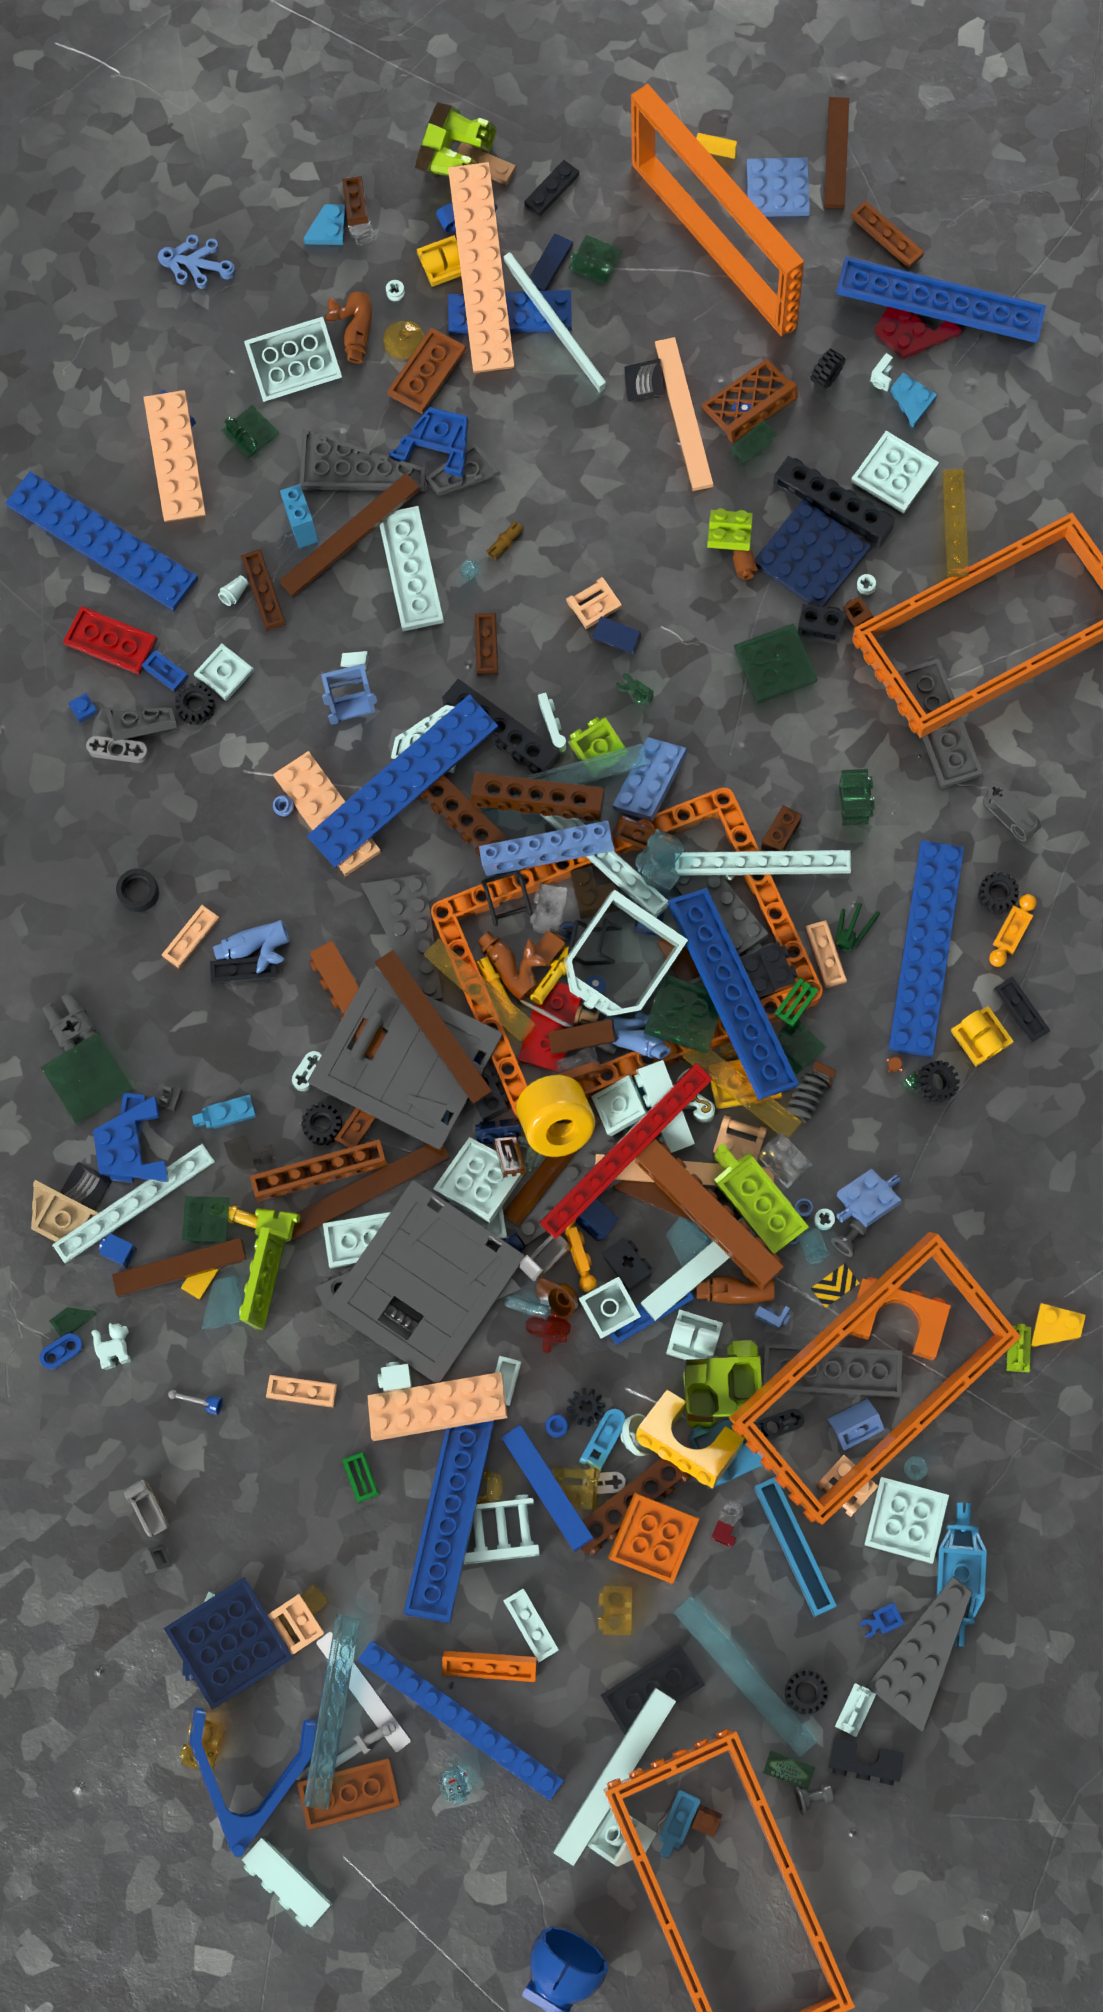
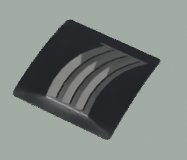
[625,359,664,401]
[60,1162,112,1210]

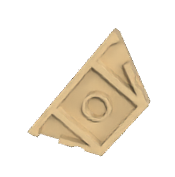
[31,1180,98,1242]

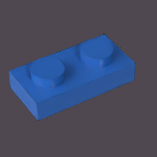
[142,650,189,692]

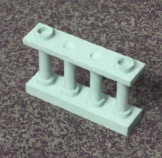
[464,1495,540,1565]

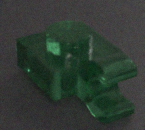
[616,673,653,705]

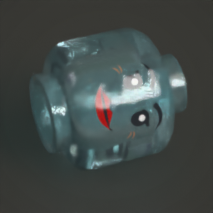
[438,1767,472,1805]

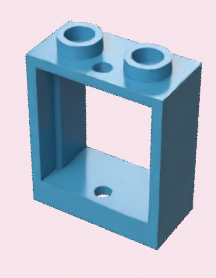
[280,484,319,548]

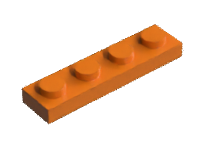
[442,1651,537,1682]

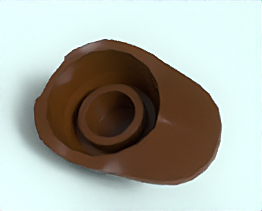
[536,1277,579,1319]

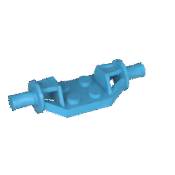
[937,1503,987,1647]

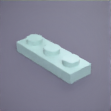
[503,1589,559,1662]

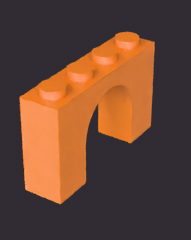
[849,1277,951,1361]

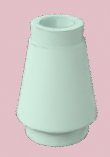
[218,575,249,606]

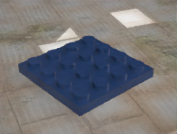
[755,499,871,607]
[163,1577,293,1710]

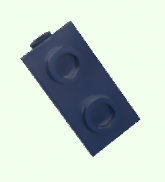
[475,1118,522,1144]

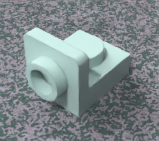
[870,353,893,391]

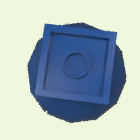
[522,1927,608,2012]

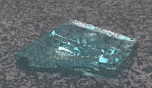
[666,1217,712,1267]
[202,1276,242,1331]

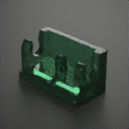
[729,420,777,465]

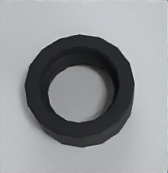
[116,868,159,912]

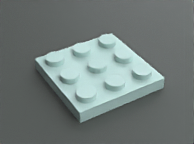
[851,431,939,514]
[433,1137,526,1223]
[864,1477,949,1564]

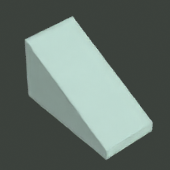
[340,651,369,669]

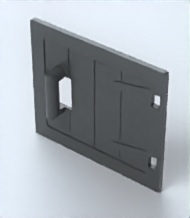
[308,968,502,1150]
[326,1180,524,1383]

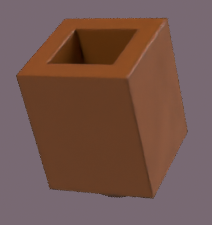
[535,930,566,969]

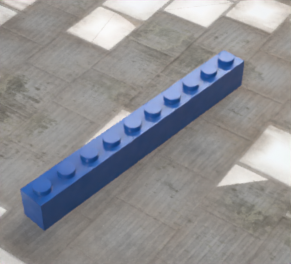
[358,1641,564,1801]

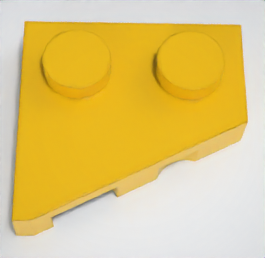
[1031,1303,1086,1348]

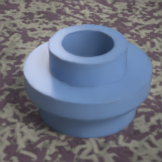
[273,795,294,817]

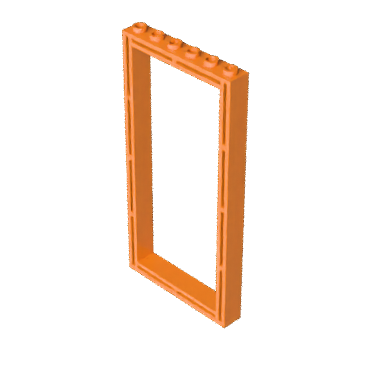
[631,83,804,337]
[852,512,1103,738]
[729,1232,1021,1525]
[603,1728,855,2012]

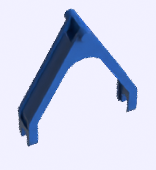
[189,1707,316,1857]

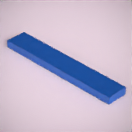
[501,1425,594,1552]

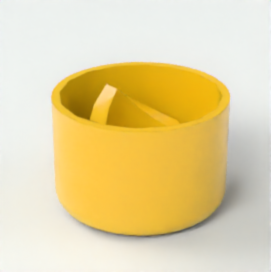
[516,1075,595,1157]

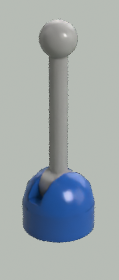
[168,1390,223,1415]

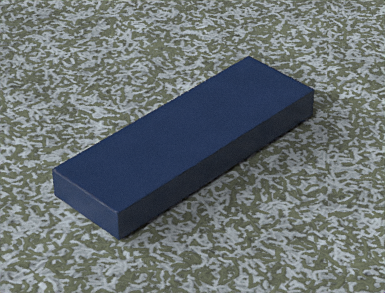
[529,234,573,291]

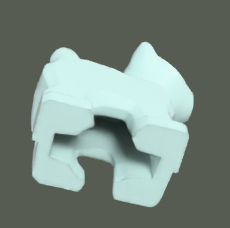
[91,1323,131,1370]

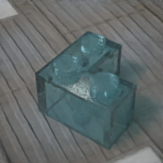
[634,829,685,894]

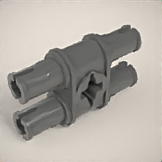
[42,992,103,1065]

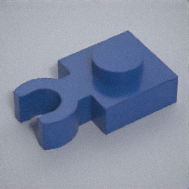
[859,1602,904,1638]

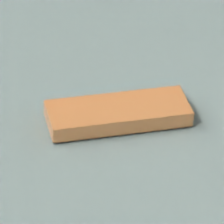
[162,905,220,969]
[805,920,847,989]
[266,1375,338,1408]

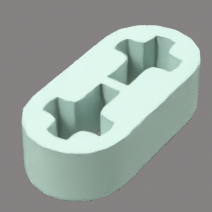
[292,1051,322,1091]

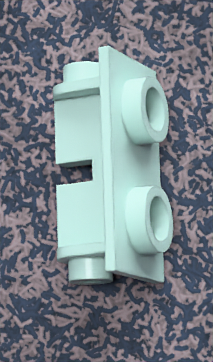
[835,1683,876,1737]

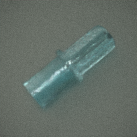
[505,1295,551,1320]

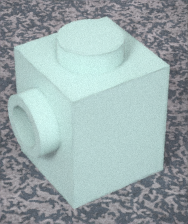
[378,1362,412,1392]

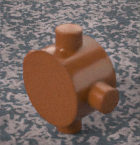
[886,1056,904,1073]

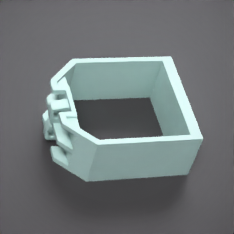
[564,890,688,1016]

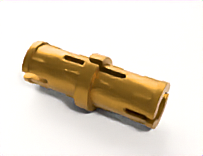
[486,521,524,560]

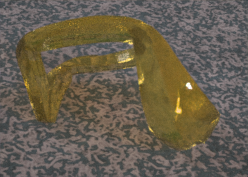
[477,1469,503,1504]

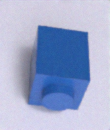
[99,1233,137,1268]

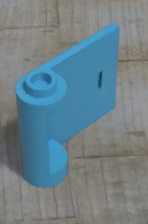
[687,1419,763,1489]

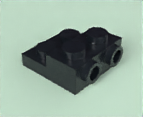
[740,942,798,999]

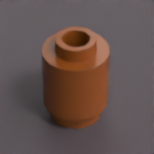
[732,550,758,580]

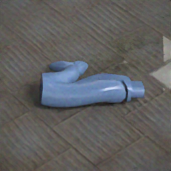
[213,920,290,973]
[605,1011,671,1059]

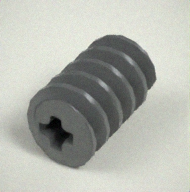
[784,1073,828,1123]

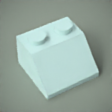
[579,1277,641,1338]

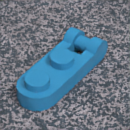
[579,1409,626,1473]

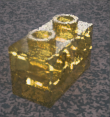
[599,1586,632,1636]
[180,1720,226,1770]

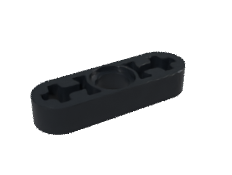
[742,1409,804,1444]

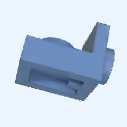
[754,1306,791,1330]

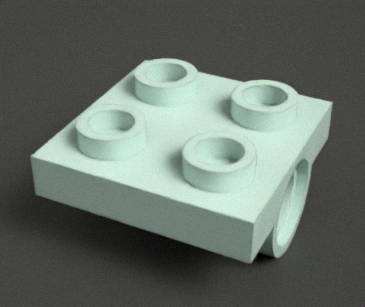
[666,1310,723,1360]

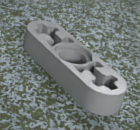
[86,736,149,763]

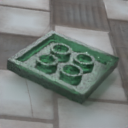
[734,623,818,704]
[644,975,719,1054]
[40,1032,133,1123]

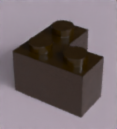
[570,866,621,919]

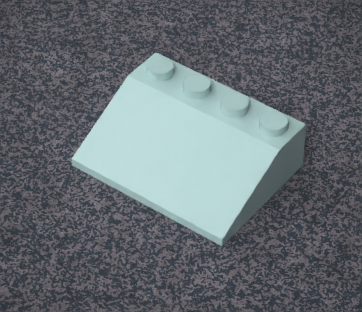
[244,317,342,402]

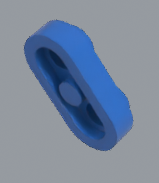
[39,1333,83,1370]

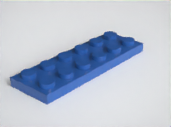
[448,290,572,335]

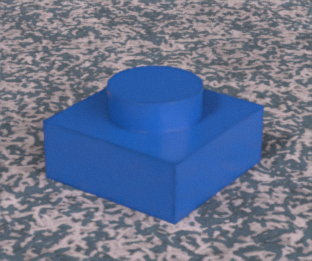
[68,693,98,723]

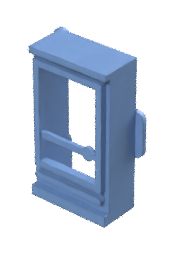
[321,664,377,725]

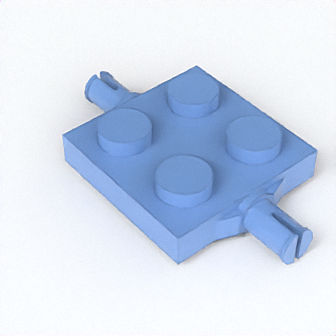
[837,1169,901,1227]

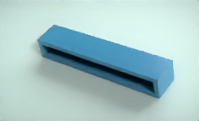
[754,1476,837,1617]

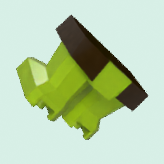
[415,102,497,177]
[683,1340,763,1429]

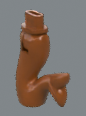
[324,292,372,364]
[478,931,546,1000]
[697,1270,774,1304]

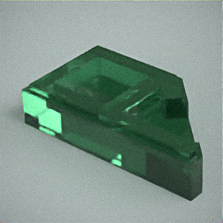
[49,1307,97,1337]

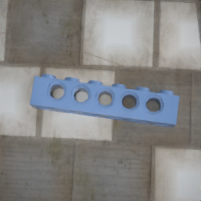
[479,821,615,876]

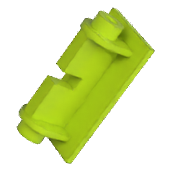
[1006,1324,1031,1373]

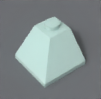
[587,1808,657,1867]

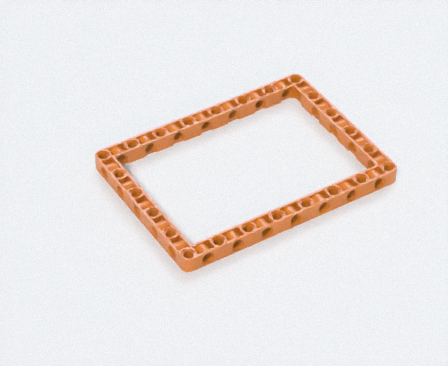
[431,787,823,1120]

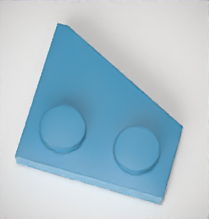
[304,204,346,245]
[890,373,937,428]

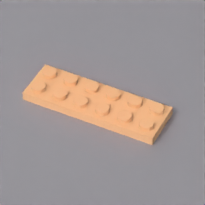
[144,390,206,522]
[273,751,381,877]
[368,1372,507,1441]

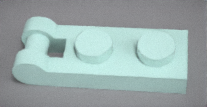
[538,693,567,755]

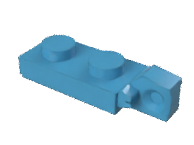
[192,1095,256,1129]
[659,1789,701,1859]

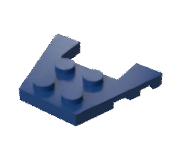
[389,407,469,478]
[93,1097,169,1182]

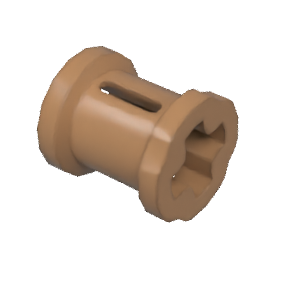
[574,1006,600,1026]

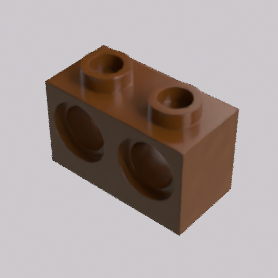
[761,805,802,851]

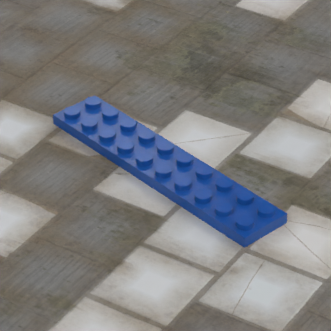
[836,256,1046,343]
[5,471,198,611]
[307,694,498,869]
[888,840,964,1057]
[667,888,799,1100]
[404,1420,495,1623]

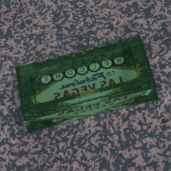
[763,1750,815,1790]

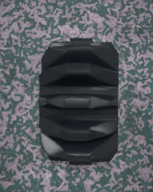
[567,1388,606,1427]

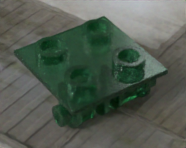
[568,235,623,284]
[221,405,279,459]
[775,1019,826,1076]
[182,1196,230,1244]

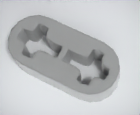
[582,1472,626,1495]

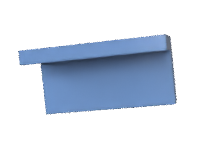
[827,1398,885,1451]

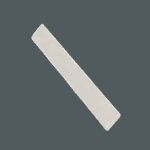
[317,1632,410,1752]

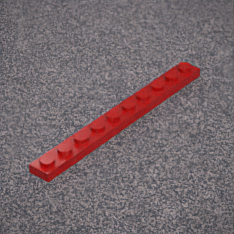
[539,1063,712,1239]

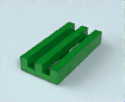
[775,978,818,1027]
[342,1451,380,1503]

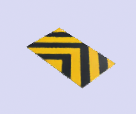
[811,1264,860,1308]

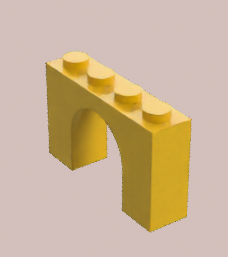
[635,1390,745,1489]

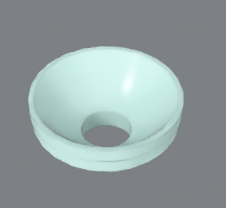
[621,1414,653,1456]

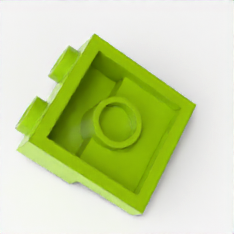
[707,508,753,551]
[567,716,629,777]

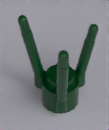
[835,903,880,951]

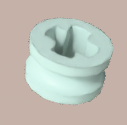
[386,280,405,301]
[857,574,876,595]
[814,1209,835,1230]

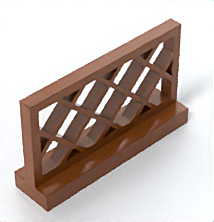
[701,359,798,444]

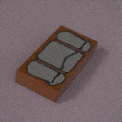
[811,1061,836,1088]

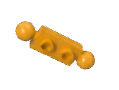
[989,894,1037,967]
[565,1219,597,1292]

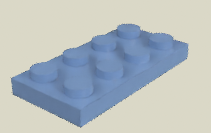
[612,737,688,822]

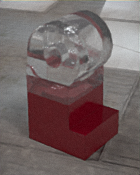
[711,1501,743,1548]

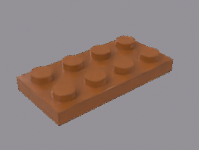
[387,328,466,414]
[297,1758,401,1830]

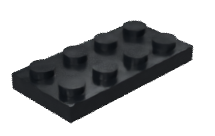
[601,1644,705,1735]

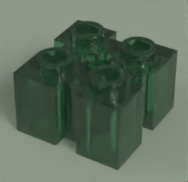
[839,769,875,826]

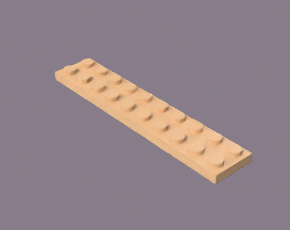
[448,162,514,373]

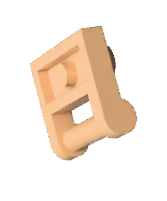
[566,577,622,629]
[713,1115,767,1161]
[816,1455,878,1517]
[268,1593,324,1655]

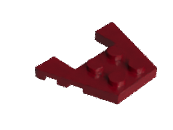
[874,307,962,359]

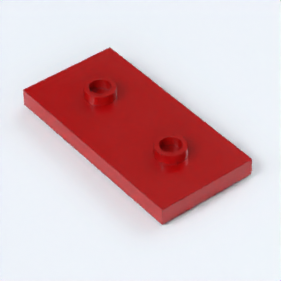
[63,606,158,675]
[518,978,582,1073]

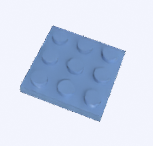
[747,157,810,217]

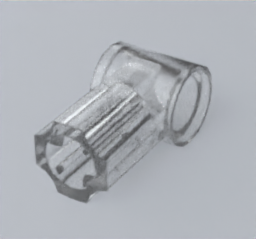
[556,1047,602,1074]

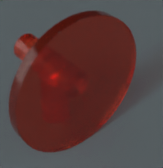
[525,1315,571,1353]

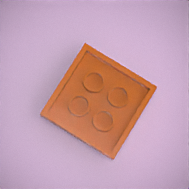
[608,1493,699,1584]

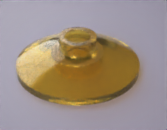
[383,321,424,359]

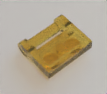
[552,1466,600,1510]

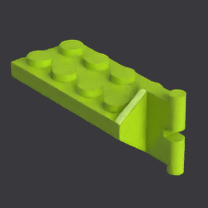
[714,1144,809,1254]
[239,1208,300,1330]

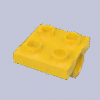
[417,235,461,287]
[951,1006,1014,1067]

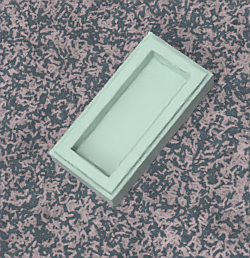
[495,1356,522,1406]

